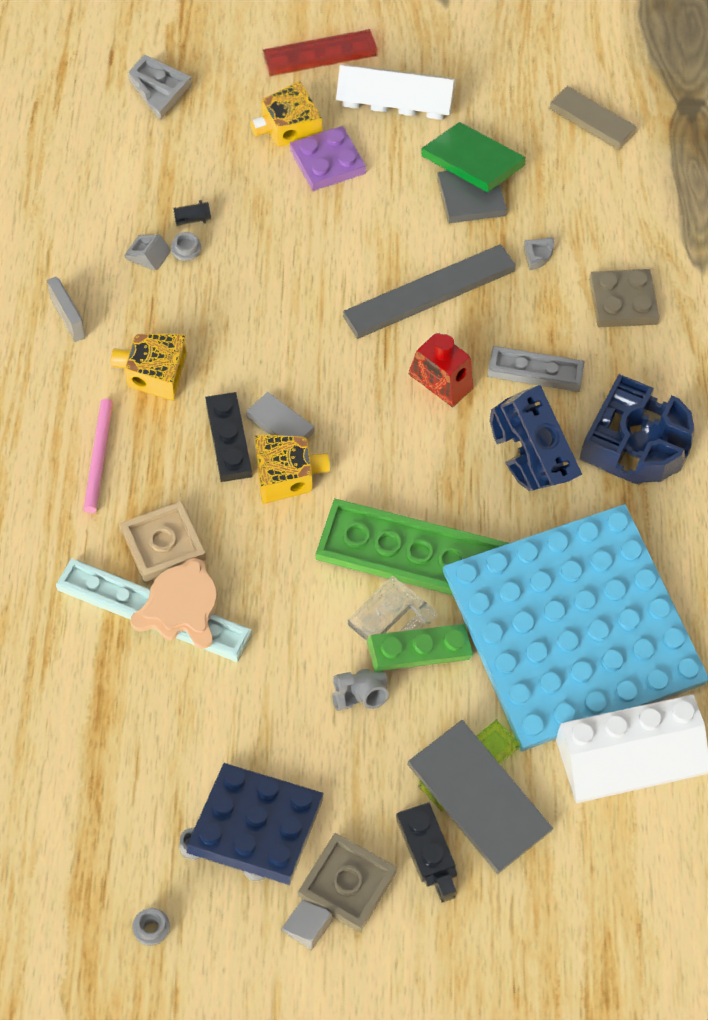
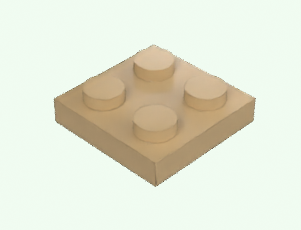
[120,501,206,583]

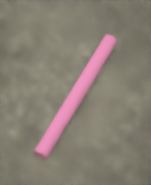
[83,399,113,513]

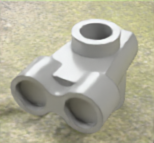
[332,669,389,711]

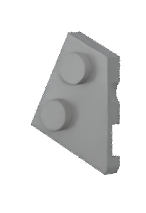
[128,54,192,119]

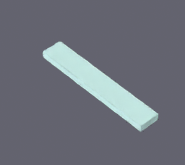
[56,558,252,662]

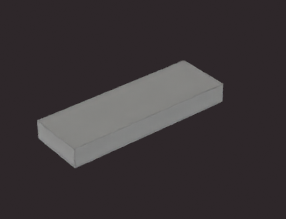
[488,346,585,392]

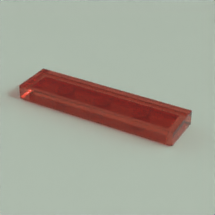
[263,29,378,76]

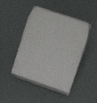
[125,235,170,270]
[281,900,332,950]

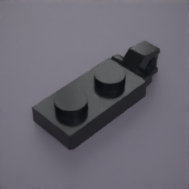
[396,802,457,903]

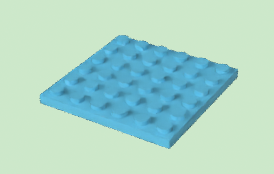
[443,504,708,752]

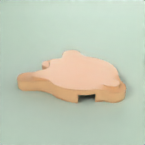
[130,558,217,649]

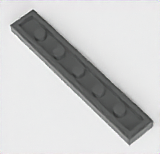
[343,244,516,339]

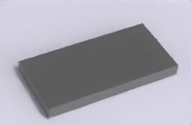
[407,720,553,875]

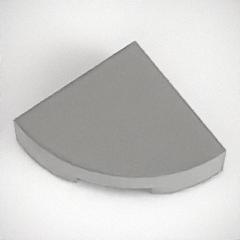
[524,237,554,270]

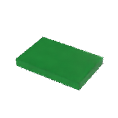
[421,122,526,193]

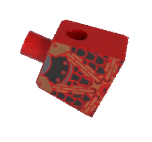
[408,333,473,408]

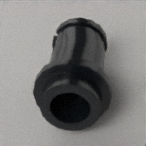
[173,200,211,226]

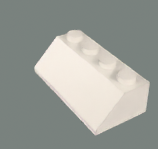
[336,64,456,120]
[556,694,708,803]

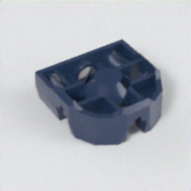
[579,374,694,484]
[489,385,582,491]

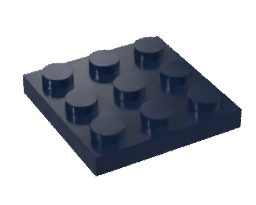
[187,763,324,885]

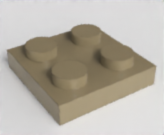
[589,269,659,328]
[298,833,397,933]

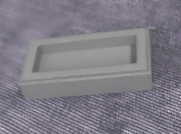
[47,276,85,342]
[246,392,314,439]

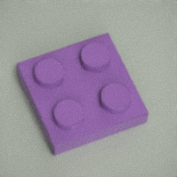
[290,126,366,191]

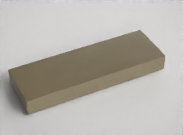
[550,86,637,150]

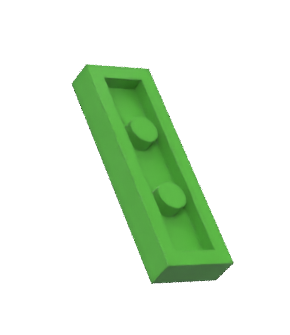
[367,624,473,672]

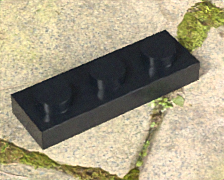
[205,392,252,482]

